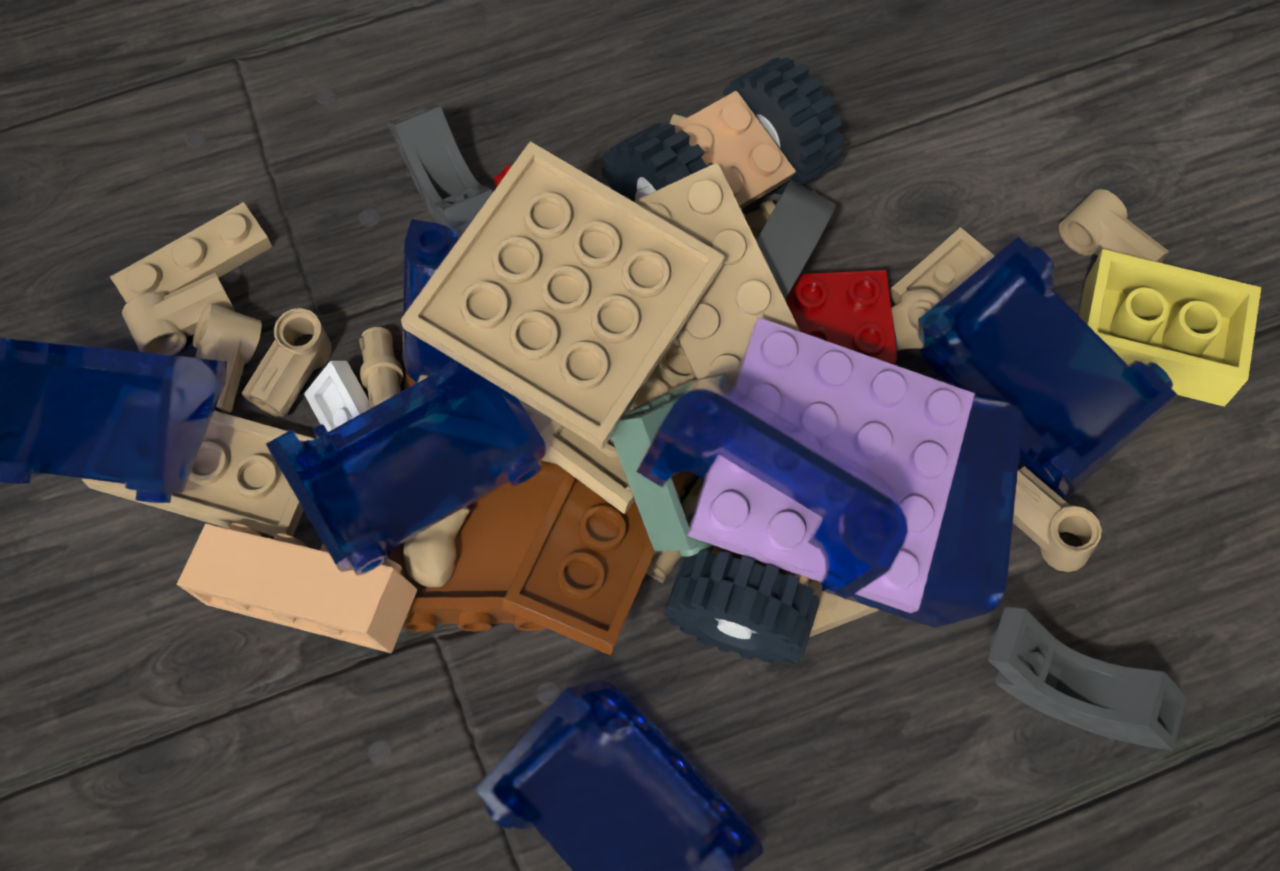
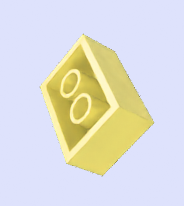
[1068,249,1261,407]

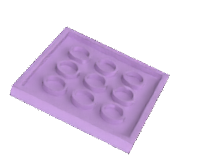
[687,317,975,613]

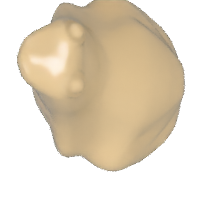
[891,289,950,352]
[403,496,469,588]

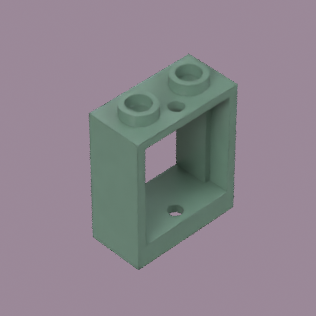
[611,375,732,557]

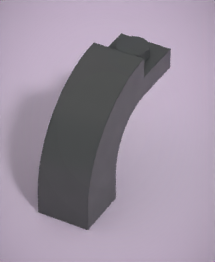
[388,104,493,242]
[756,179,836,299]
[988,607,1188,751]

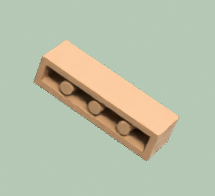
[177,523,417,653]

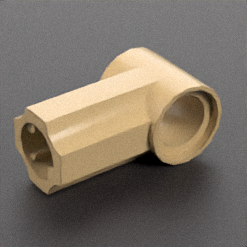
[1059,189,1169,263]
[122,273,235,361]
[182,303,262,414]
[242,308,332,418]
[991,466,1102,572]

